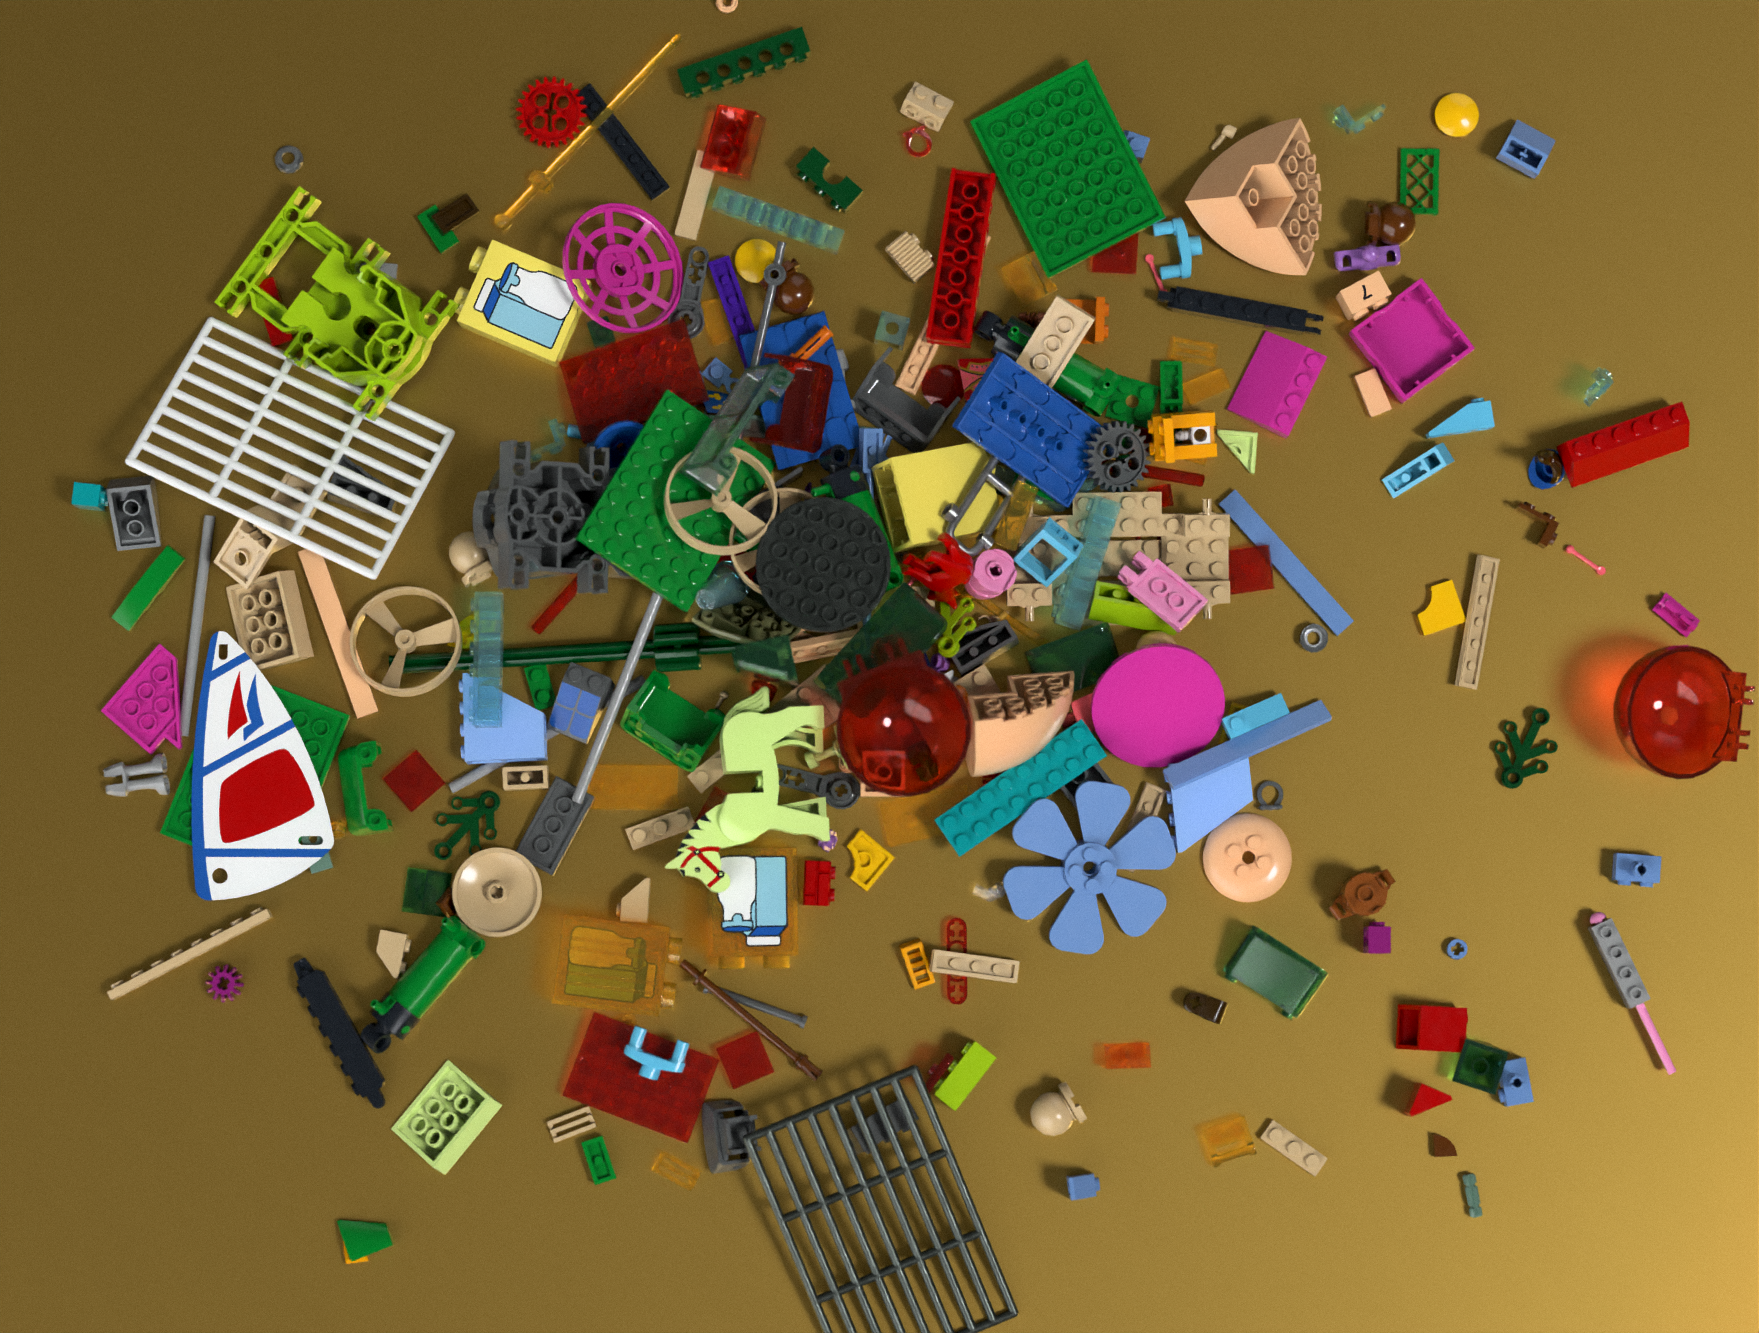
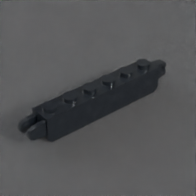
[1157,286,1324,335]
[293,958,386,1109]

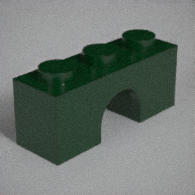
[796,147,863,213]

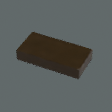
[430,193,479,236]

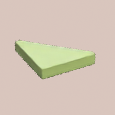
[1216,429,1258,474]

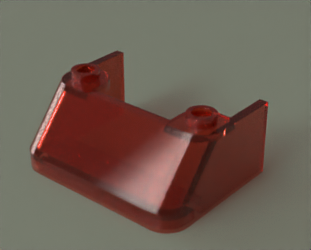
[749,353,833,453]

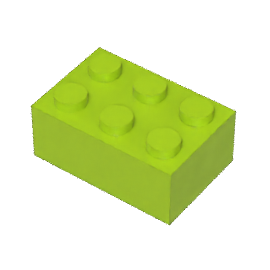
[933,1041,996,1111]

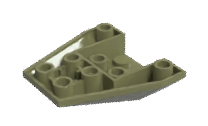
[692,575,801,652]

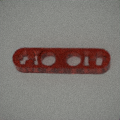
[946,918,967,1005]

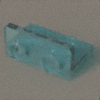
[1584,367,1614,407]

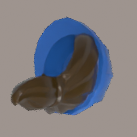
[1528,448,1566,490]

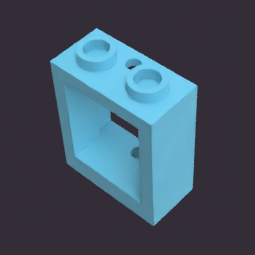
[1013,517,1084,587]

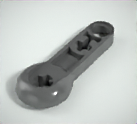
[668,247,709,339]
[777,764,860,809]

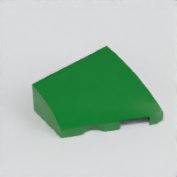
[337,1220,395,1262]

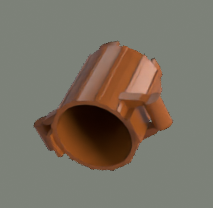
[1328,869,1396,921]

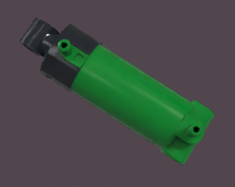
[973,311,1122,417]
[811,444,903,593]
[360,916,486,1054]

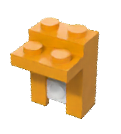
[1147,410,1217,463]

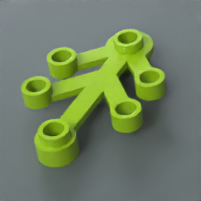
[918,597,976,658]

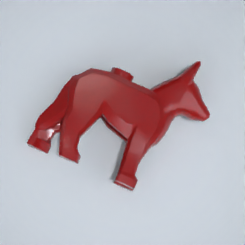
[901,532,973,610]

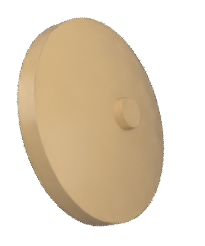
[452,848,542,937]

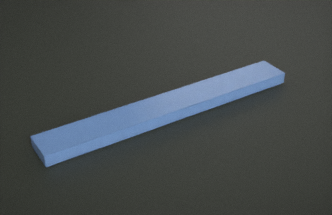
[1218,490,1354,636]
[1163,700,1332,791]

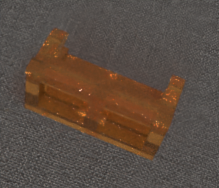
[1104,1043,1151,1069]

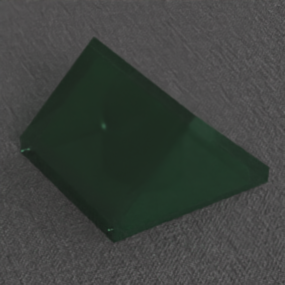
[402,867,452,917]
[1452,1038,1509,1095]

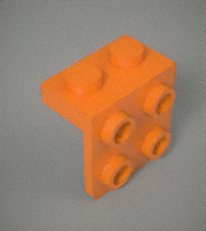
[1066,297,1109,345]

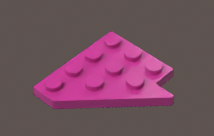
[101,643,182,755]

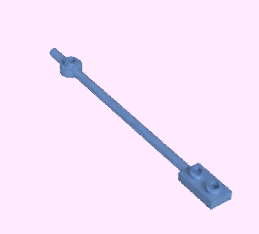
[854,428,883,695]

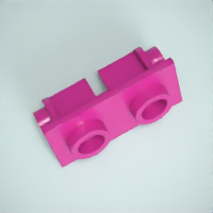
[1652,593,1700,638]

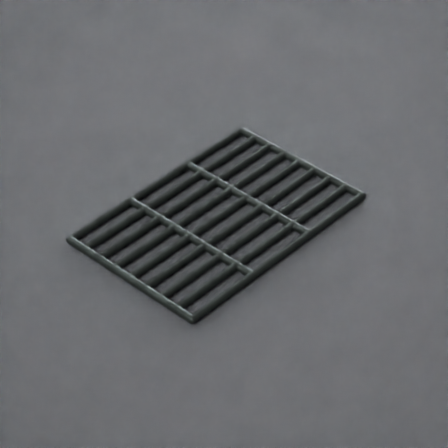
[743,1065,1019,1333]

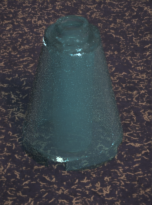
[695,561,750,611]

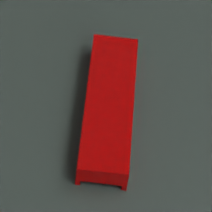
[926,168,997,349]

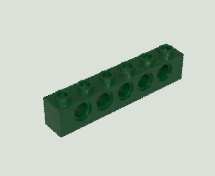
[677,27,811,99]

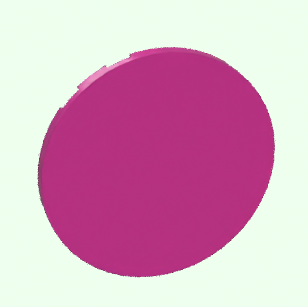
[1091,643,1225,767]

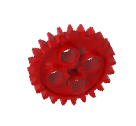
[516,76,588,149]

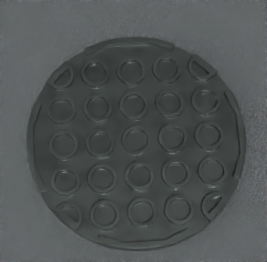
[756,497,891,632]

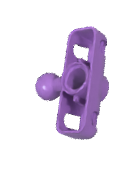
[1334,245,1401,271]

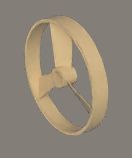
[664,445,777,555]
[729,488,818,595]
[350,586,462,697]

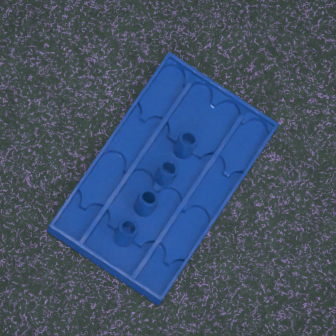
[739,311,859,470]
[952,352,1106,508]

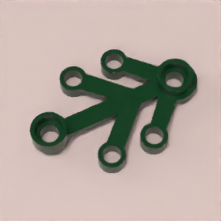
[1494,708,1558,789]
[434,791,501,860]

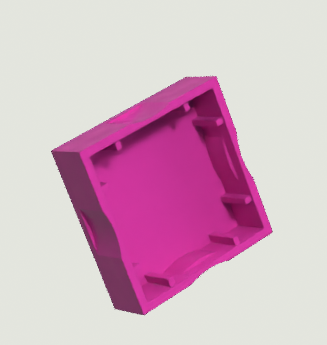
[1349,278,1475,404]

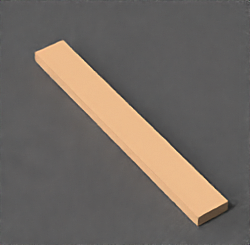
[895,236,991,396]
[298,544,379,719]

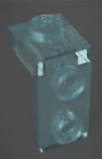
[1333,104,1387,135]
[530,419,567,462]

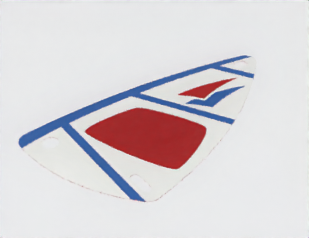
[192,631,334,900]

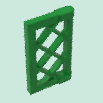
[1400,148,1440,216]

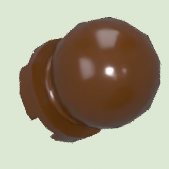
[1365,201,1417,246]
[759,258,815,315]

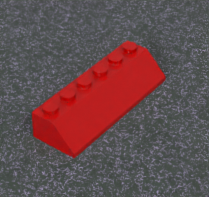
[1556,401,1690,488]

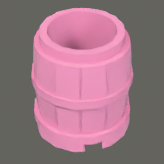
[964,549,1017,600]

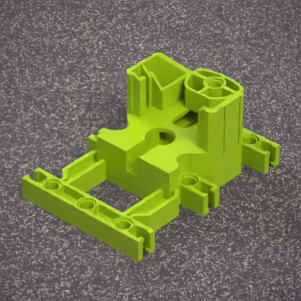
[215,186,460,422]

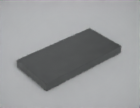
[516,776,596,876]

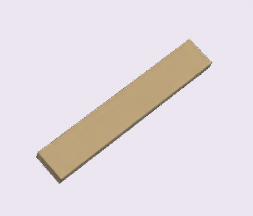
[1455,555,1500,690]

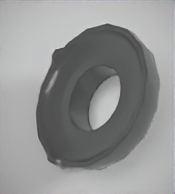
[275,145,304,174]
[1299,623,1328,652]

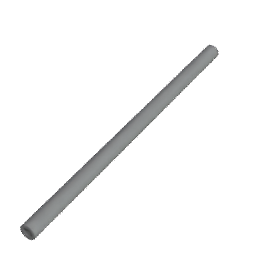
[180,515,215,737]
[571,592,663,804]
[448,675,645,793]

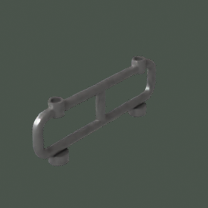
[941,456,1026,557]

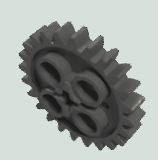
[1083,421,1151,493]

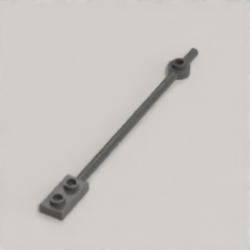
[735,241,787,440]

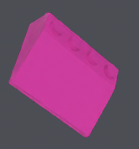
[1227,331,1327,439]

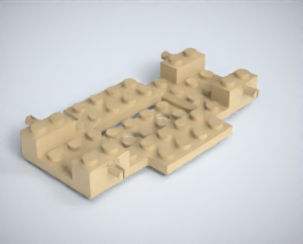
[1006,491,1230,626]

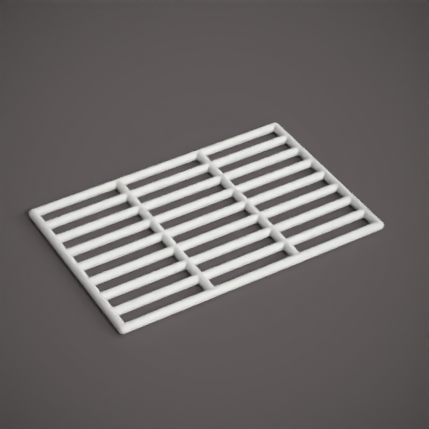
[125,317,455,580]

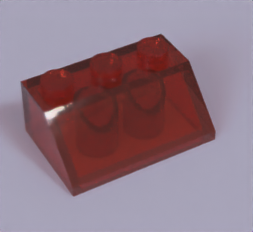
[700,104,767,182]

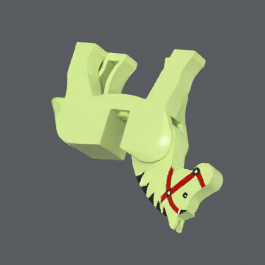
[665,686,830,893]

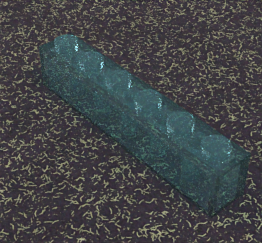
[1051,494,1122,631]
[469,592,504,728]

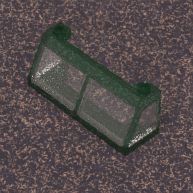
[680,363,795,496]

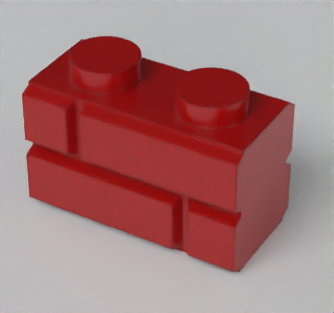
[803,860,836,906]

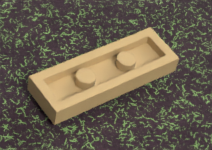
[625,806,695,850]
[1260,1120,1328,1177]

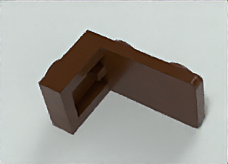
[1515,502,1559,548]

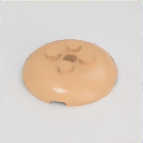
[1203,813,1292,902]

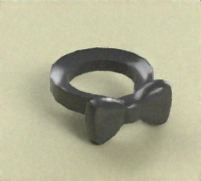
[1257,781,1284,811]

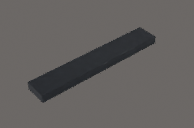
[577,83,670,201]

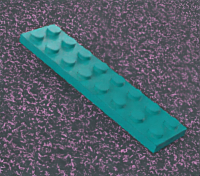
[934,719,1107,857]

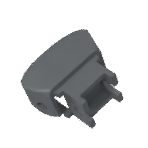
[702,1099,761,1174]

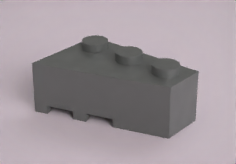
[327,454,398,519]
[938,620,1019,677]
[847,1097,919,1155]

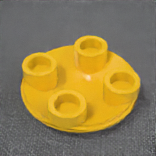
[1435,93,1479,137]
[735,239,776,283]

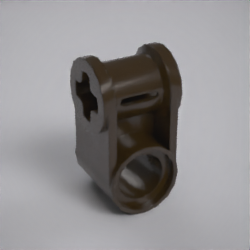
[1183,992,1228,1025]

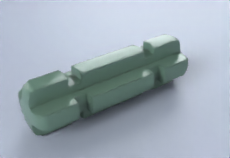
[1463,1173,1482,1218]

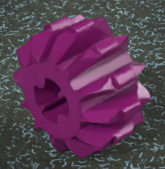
[205,964,244,1003]

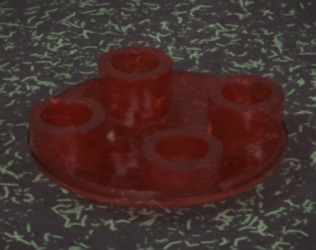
[922,364,964,408]

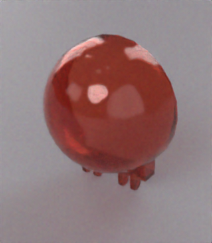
[837,638,971,797]
[1613,645,1755,779]

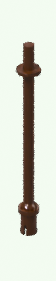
[679,959,823,1082]

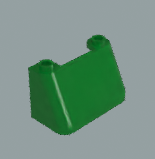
[620,670,726,772]
[338,740,394,836]

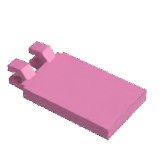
[1117,551,1208,633]

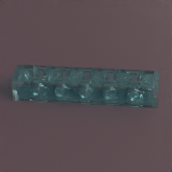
[712,186,845,255]

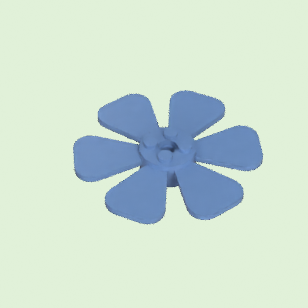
[1003,780,1176,954]

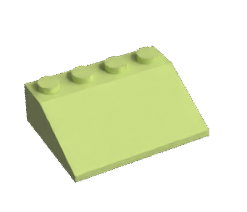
[391,1060,502,1175]

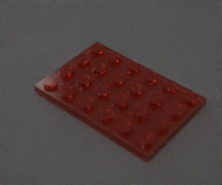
[559,318,709,444]
[562,1012,720,1144]

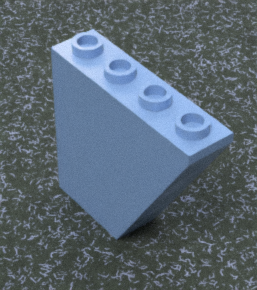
[459,673,548,764]
[1164,757,1253,853]

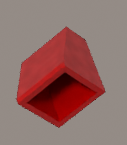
[1396,1004,1468,1053]

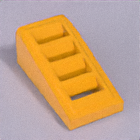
[899,938,935,990]

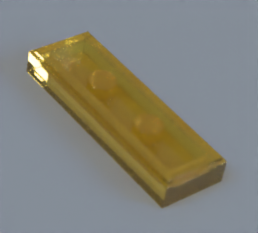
[994,480,1038,551]

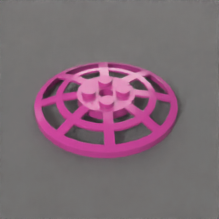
[562,203,683,333]

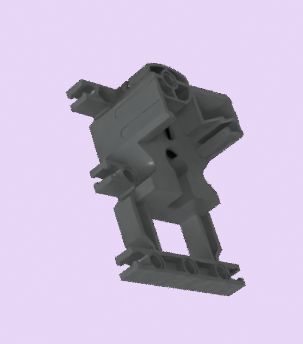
[472,440,634,595]

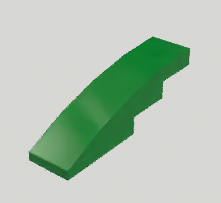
[1159,361,1183,444]
[112,545,186,631]

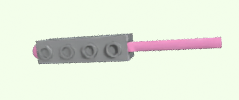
[1588,912,1676,1075]

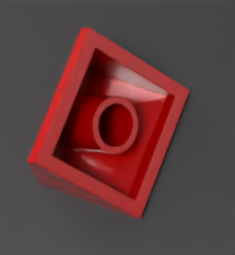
[1404,1082,1453,1117]

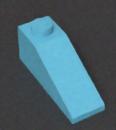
[1426,398,1495,439]
[1382,443,1455,498]
[1221,693,1290,740]

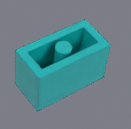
[71,482,109,511]

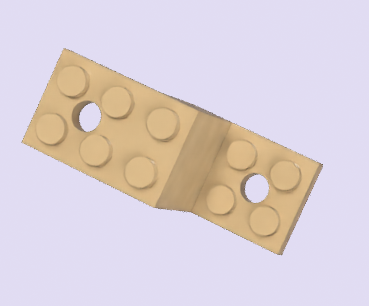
[213,464,328,589]

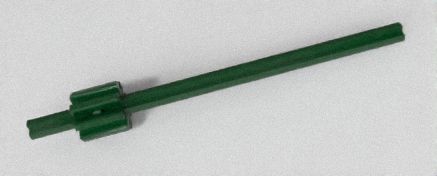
[389,622,745,674]

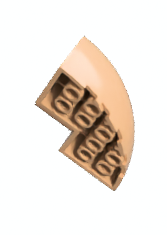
[1185,118,1322,275]
[964,671,1074,777]

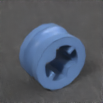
[1447,939,1468,960]

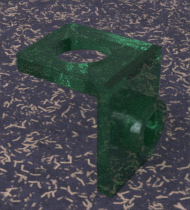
[587,316,617,351]

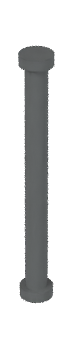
[703,987,808,1029]

